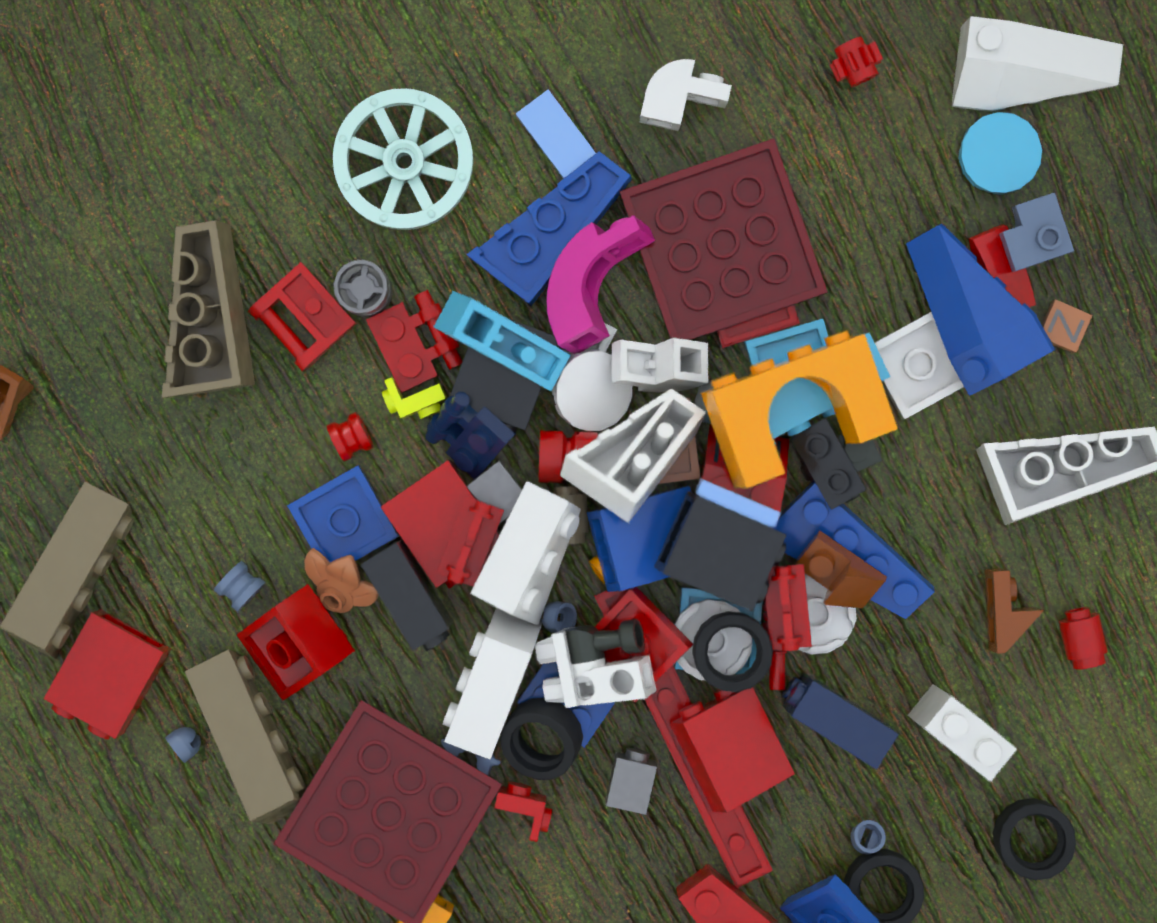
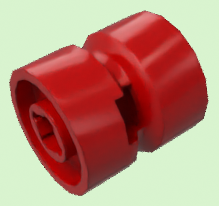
[539,430,598,483]

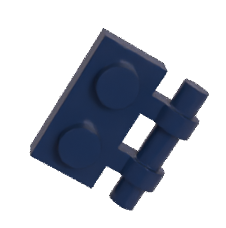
[425,392,515,480]

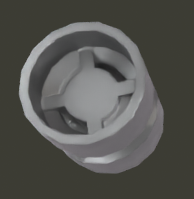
[334,260,393,317]

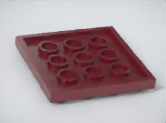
[620,138,828,340]
[273,700,502,923]

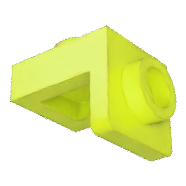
[382,377,447,419]

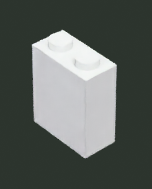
[908,684,1017,782]

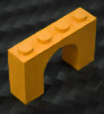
[701,330,898,488]

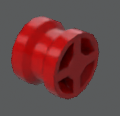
[326,412,374,462]

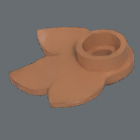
[304,548,379,613]

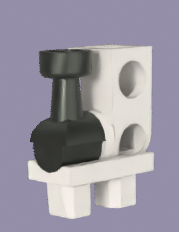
[535,619,657,708]

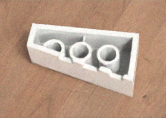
[976,427,1157,525]

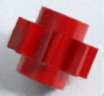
[830,36,883,88]

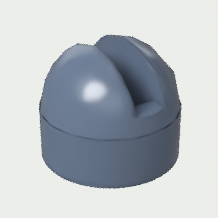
[541,601,577,633]
[165,727,201,763]
[850,820,886,855]

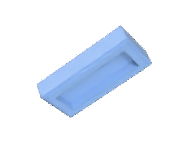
[516,90,596,179]
[695,478,780,527]

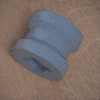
[214,561,266,613]

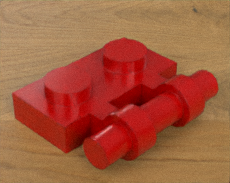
[366,290,463,394]

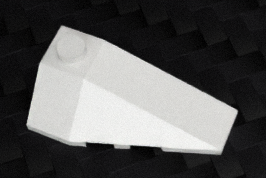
[951,16,1123,112]

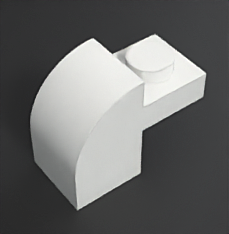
[639,59,732,131]
[612,338,708,392]

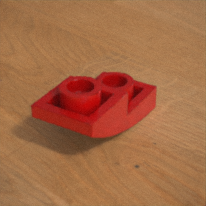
[968,224,1036,308]

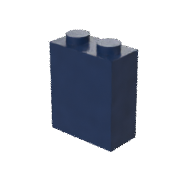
[782,672,899,770]

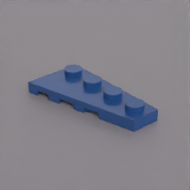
[466,151,632,306]
[772,481,935,619]

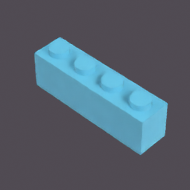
[768,332,890,445]

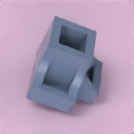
[999,192,1074,272]

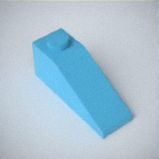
[433,291,571,391]

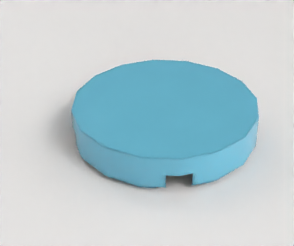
[958,112,1042,195]

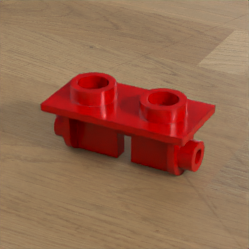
[436,496,504,587]
[765,564,812,651]

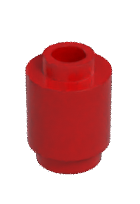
[1058,607,1108,669]

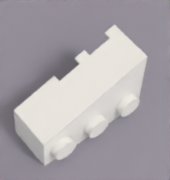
[560,389,706,523]
[470,481,581,625]
[442,607,542,759]

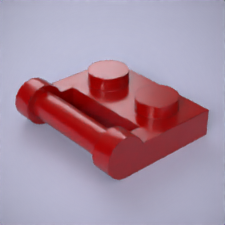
[248,262,357,372]

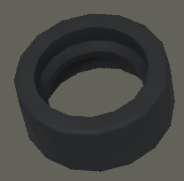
[692,611,773,692]
[500,698,583,780]
[993,798,1076,880]
[843,849,924,923]

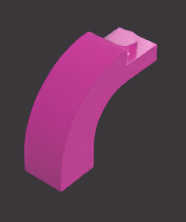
[547,215,655,354]

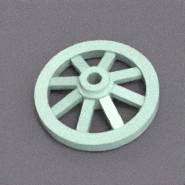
[333,88,473,230]

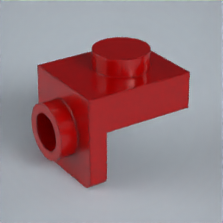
[494,782,552,842]

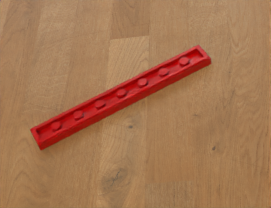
[594,588,773,889]

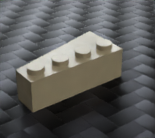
[162,220,255,398]
[0,482,134,659]
[184,649,307,825]

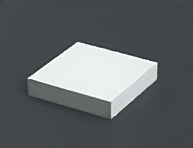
[875,312,964,420]

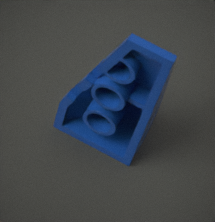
[906,223,1055,396]

